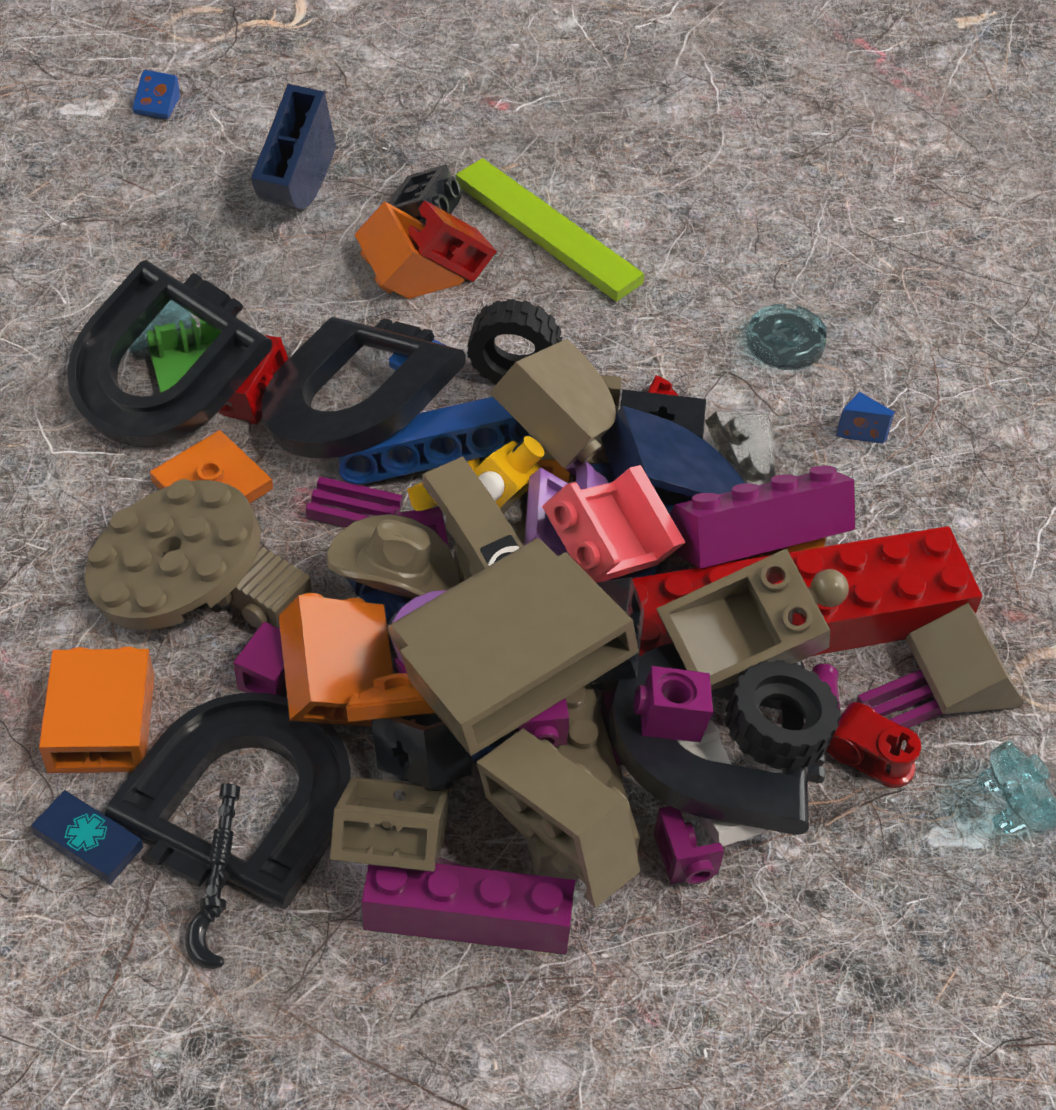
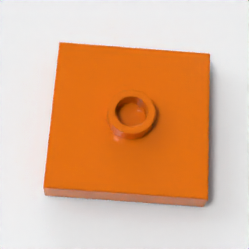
[150,430,273,503]

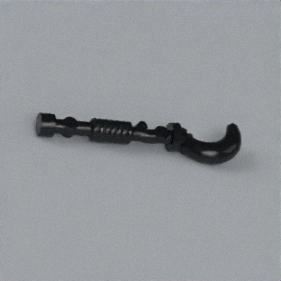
[185,783,241,969]

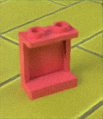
[542,465,686,583]

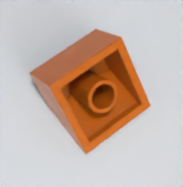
[354,201,465,299]

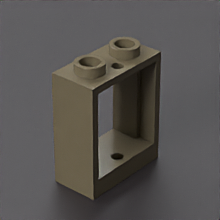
[330,776,450,872]

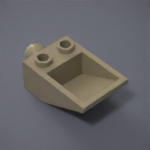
[656,548,849,690]

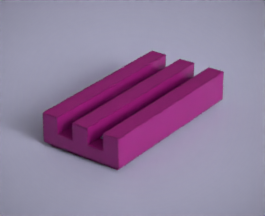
[306,476,403,527]
[856,670,942,728]

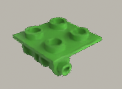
[146,318,221,393]

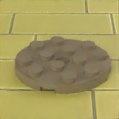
[85,479,261,630]

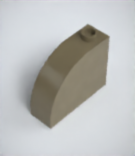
[490,339,616,469]

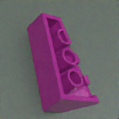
[669,465,856,569]
[362,857,575,955]

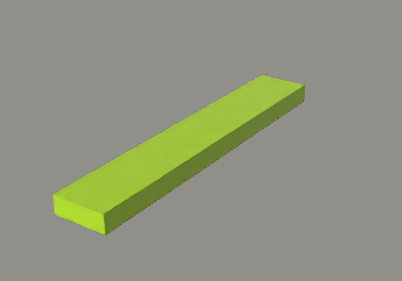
[455,158,645,302]

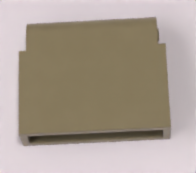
[388,538,639,756]

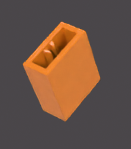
[279,593,393,727]
[39,646,155,773]

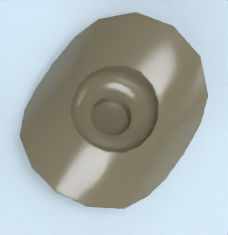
[326,514,460,599]

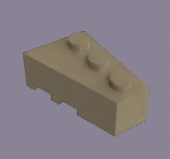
[477,728,641,908]

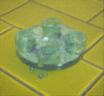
[977,741,1056,834]

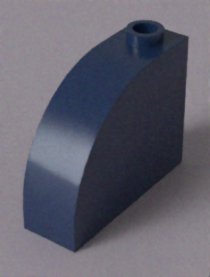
[251,84,336,209]
[601,405,745,514]

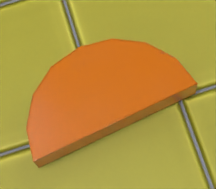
[346,673,435,722]

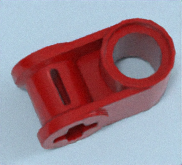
[826,702,922,788]

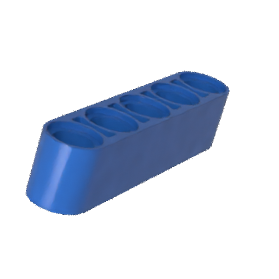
[338,397,533,485]

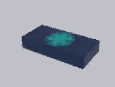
[31,790,143,885]

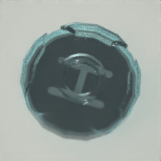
[746,304,827,370]

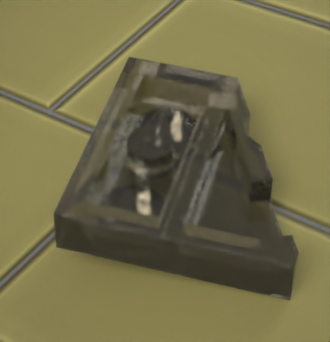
[705,412,776,485]

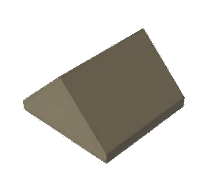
[906,603,1024,714]

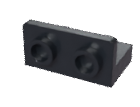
[389,164,461,221]

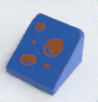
[133,70,180,119]
[836,392,895,444]

